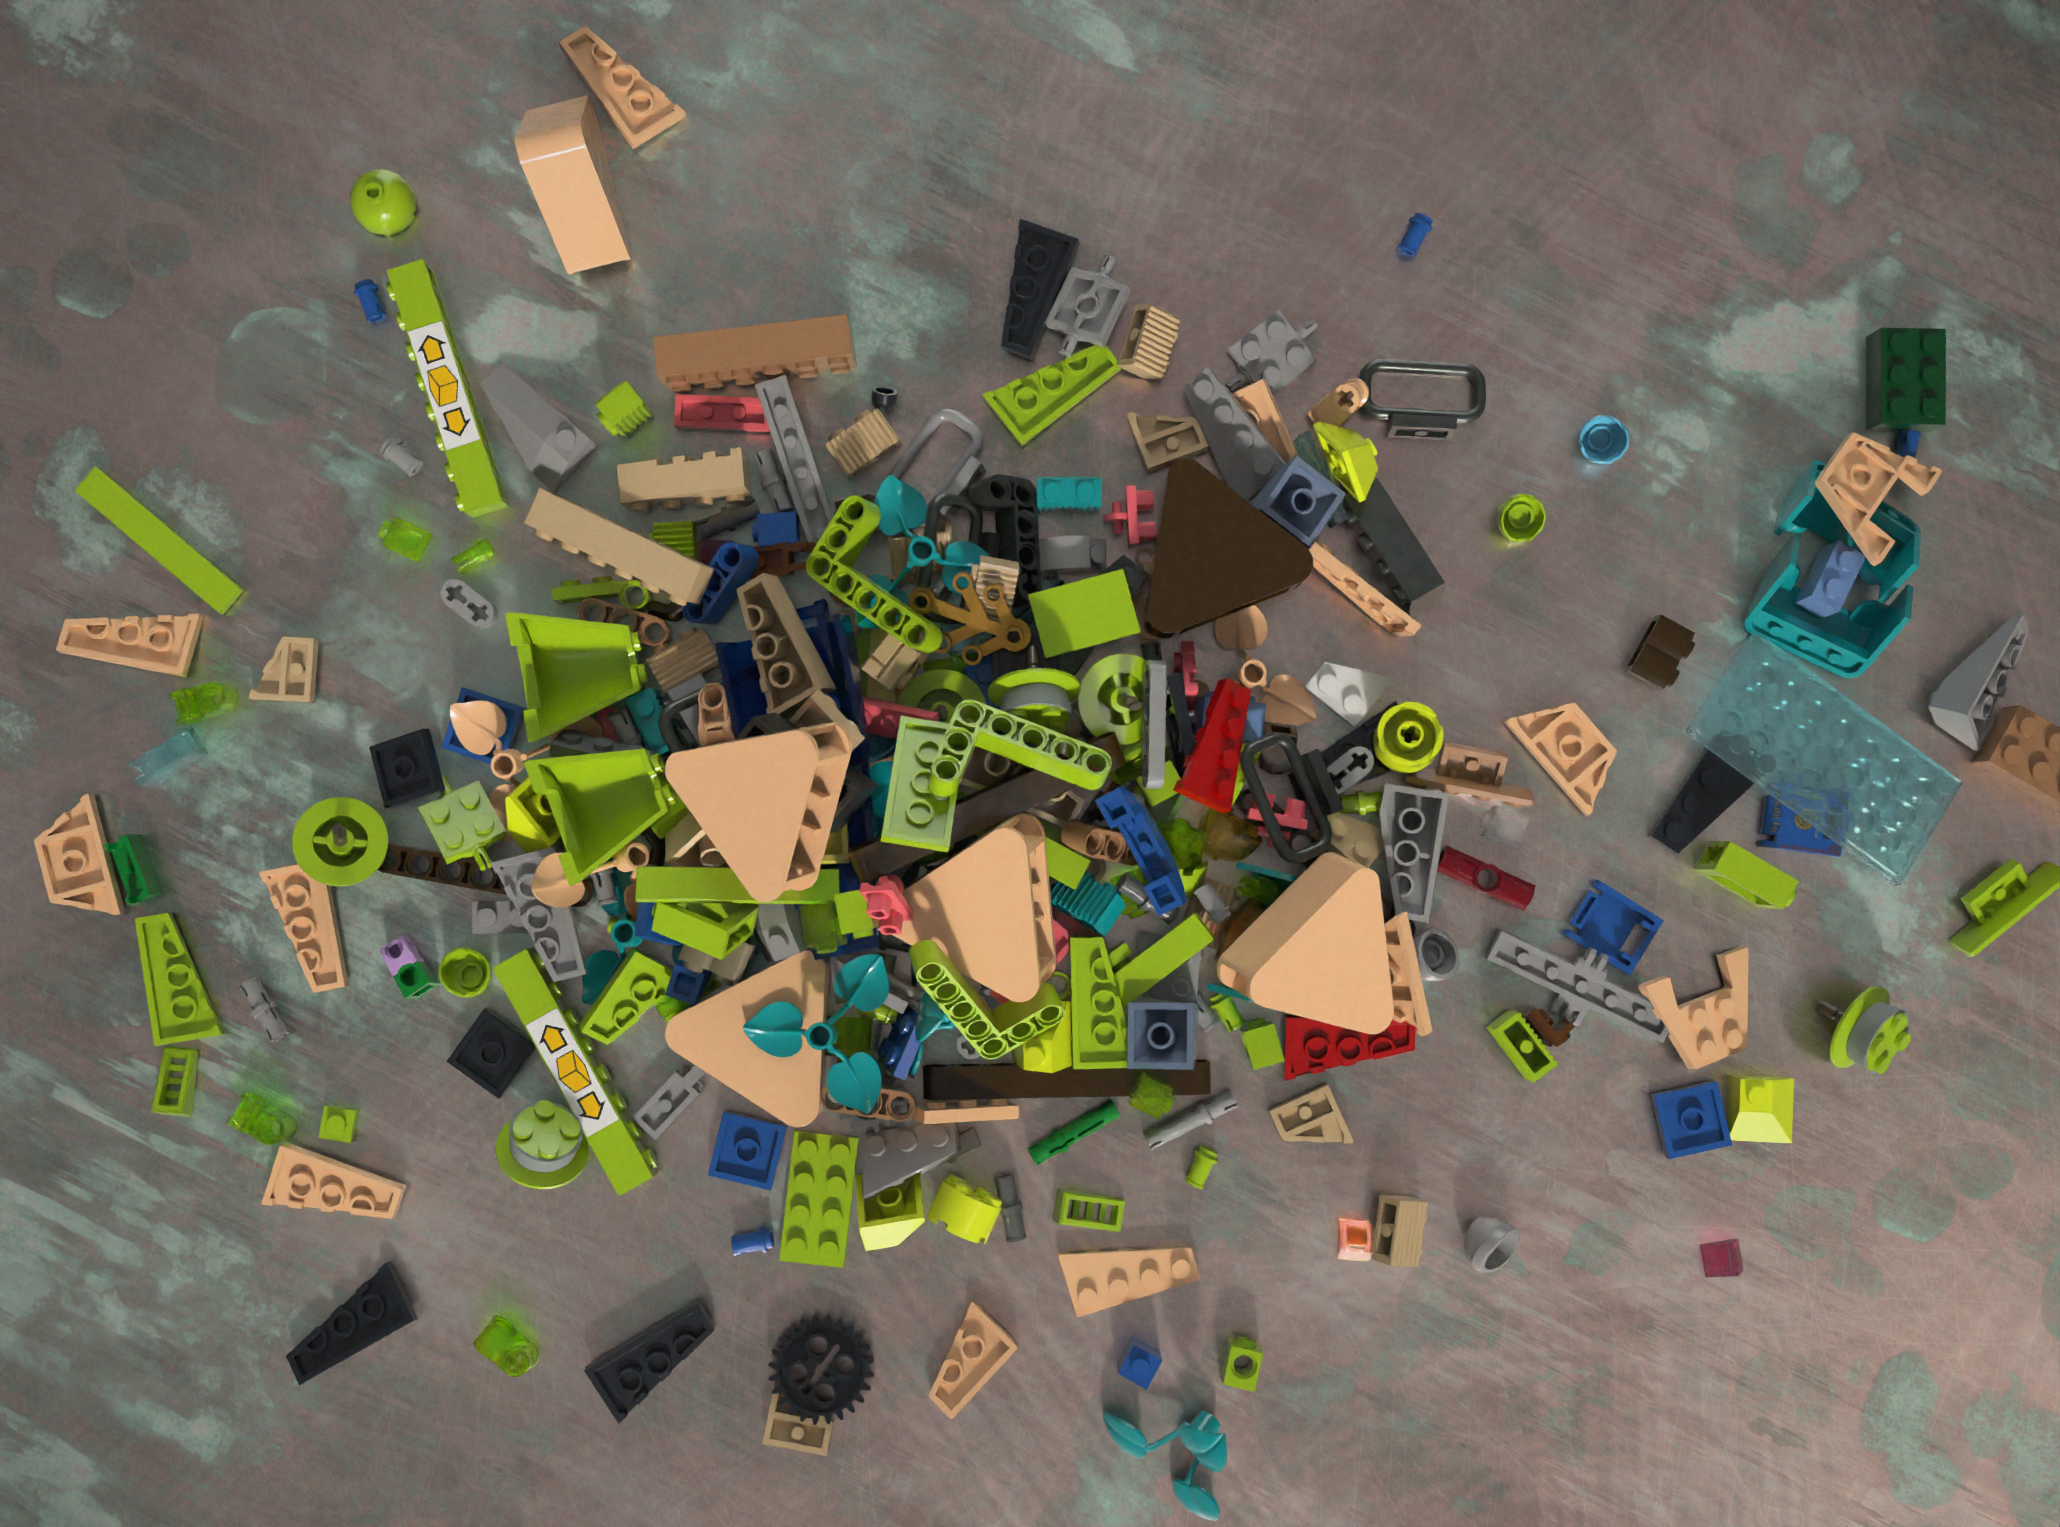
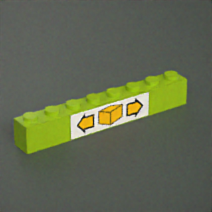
[386,259,509,518]
[492,947,659,1196]

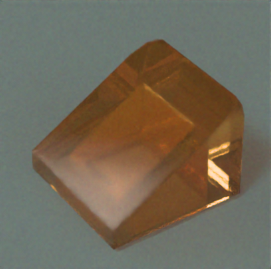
[1337,1220,1373,1261]

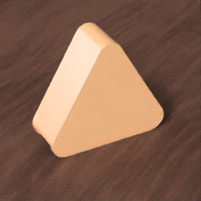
[514,95,632,275]
[665,722,852,902]
[892,813,1057,1002]
[1217,852,1394,1034]
[665,947,831,1127]

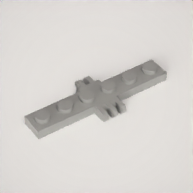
[1485,928,1669,1043]

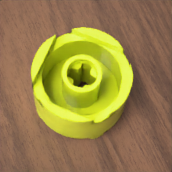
[1373,702,1444,773]
[926,1173,1002,1244]

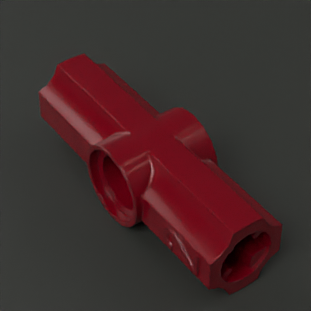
[1437,845,1536,911]

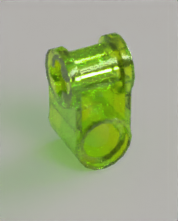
[168,682,239,726]
[227,1091,297,1145]
[473,1315,539,1377]

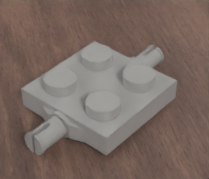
[1045,255,1131,358]
[1225,310,1318,395]

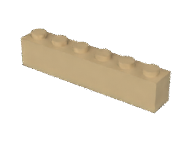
[524,488,715,606]

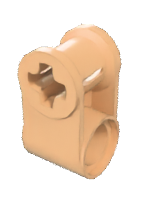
[1307,378,1369,427]
[698,683,740,747]

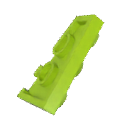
[578,947,673,1045]

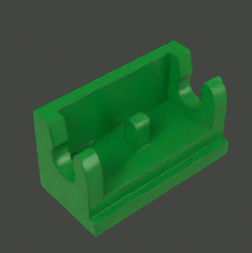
[104,834,164,906]

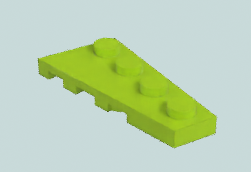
[982,345,1122,447]

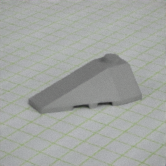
[481,361,597,493]
[1928,612,2029,751]
[1379,783,1449,923]
[754,904,820,962]

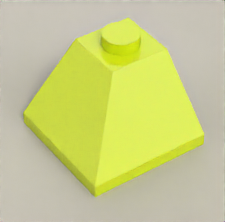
[1313,421,1378,503]
[505,776,561,854]
[1012,1000,1072,1073]
[1726,1075,1794,1143]
[855,1172,925,1251]

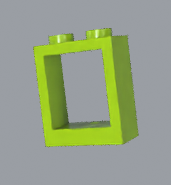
[1694,841,1799,910]
[652,902,759,960]

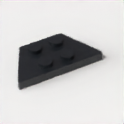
[1166,673,1197,801]

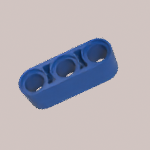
[682,542,759,625]

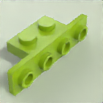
[1949,858,2060,957]

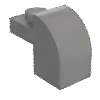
[1039,535,1107,575]

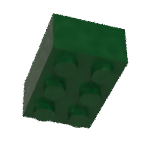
[1866,328,1946,432]

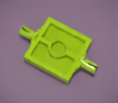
[418,776,508,871]

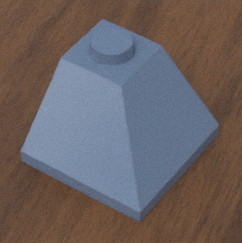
[1251,455,1346,547]
[1127,1002,1199,1070]

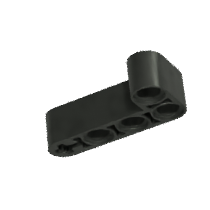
[969,474,1041,608]

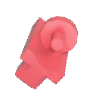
[1103,486,1156,548]
[1245,793,1308,848]
[860,874,914,935]

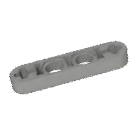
[1141,660,1167,789]

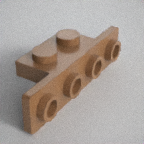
[1403,741,1534,807]

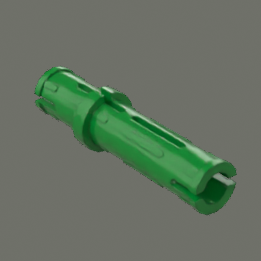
[1027,1099,1121,1166]

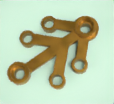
[909,571,1031,665]

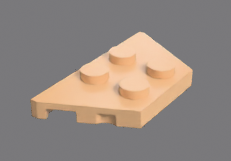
[1504,702,1617,816]
[34,794,125,915]
[1384,912,1433,1036]

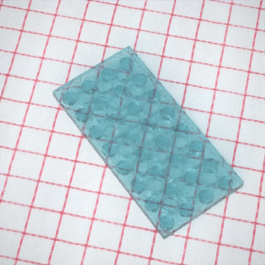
[1684,630,1963,886]

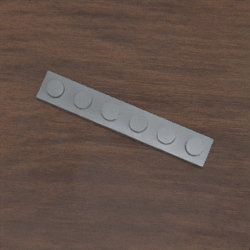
[755,375,842,567]

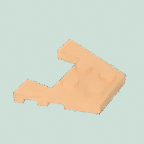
[1815,432,1943,566]
[1638,946,1749,1070]

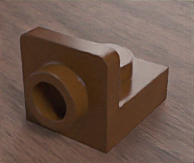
[1520,1006,1575,1047]

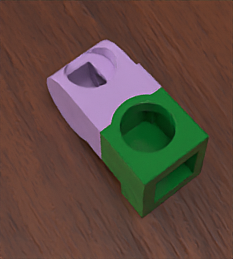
[380,934,441,999]

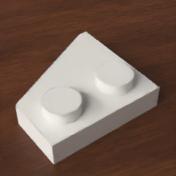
[1304,662,1394,728]

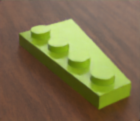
[135,913,224,1047]
[1070,936,1128,1069]

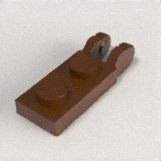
[736,542,816,581]

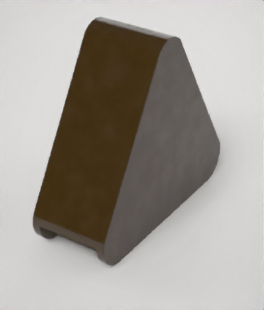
[1143,458,1313,639]

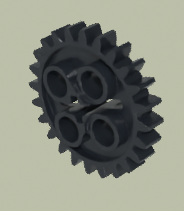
[768,1315,874,1425]

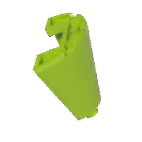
[505,612,648,743]
[523,749,677,887]

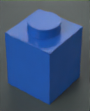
[752,512,800,547]
[1116,1336,1163,1390]

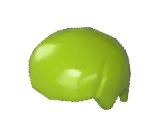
[1496,493,1547,543]
[439,947,492,998]

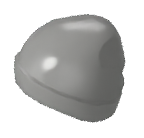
[1413,928,1459,982]
[1464,1217,1521,1273]

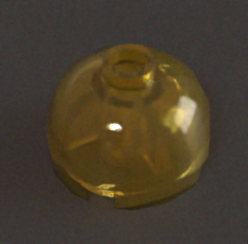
[1198,807,1263,862]

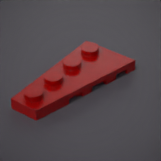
[1173,678,1251,813]
[1283,1015,1416,1081]

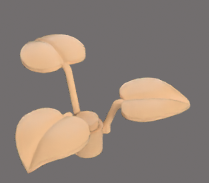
[1195,605,1316,726]
[450,700,603,842]
[531,840,649,919]

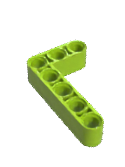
[806,495,942,653]
[928,699,1112,797]
[909,940,1065,1059]

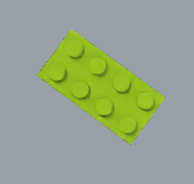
[881,716,963,852]
[779,1129,859,1268]

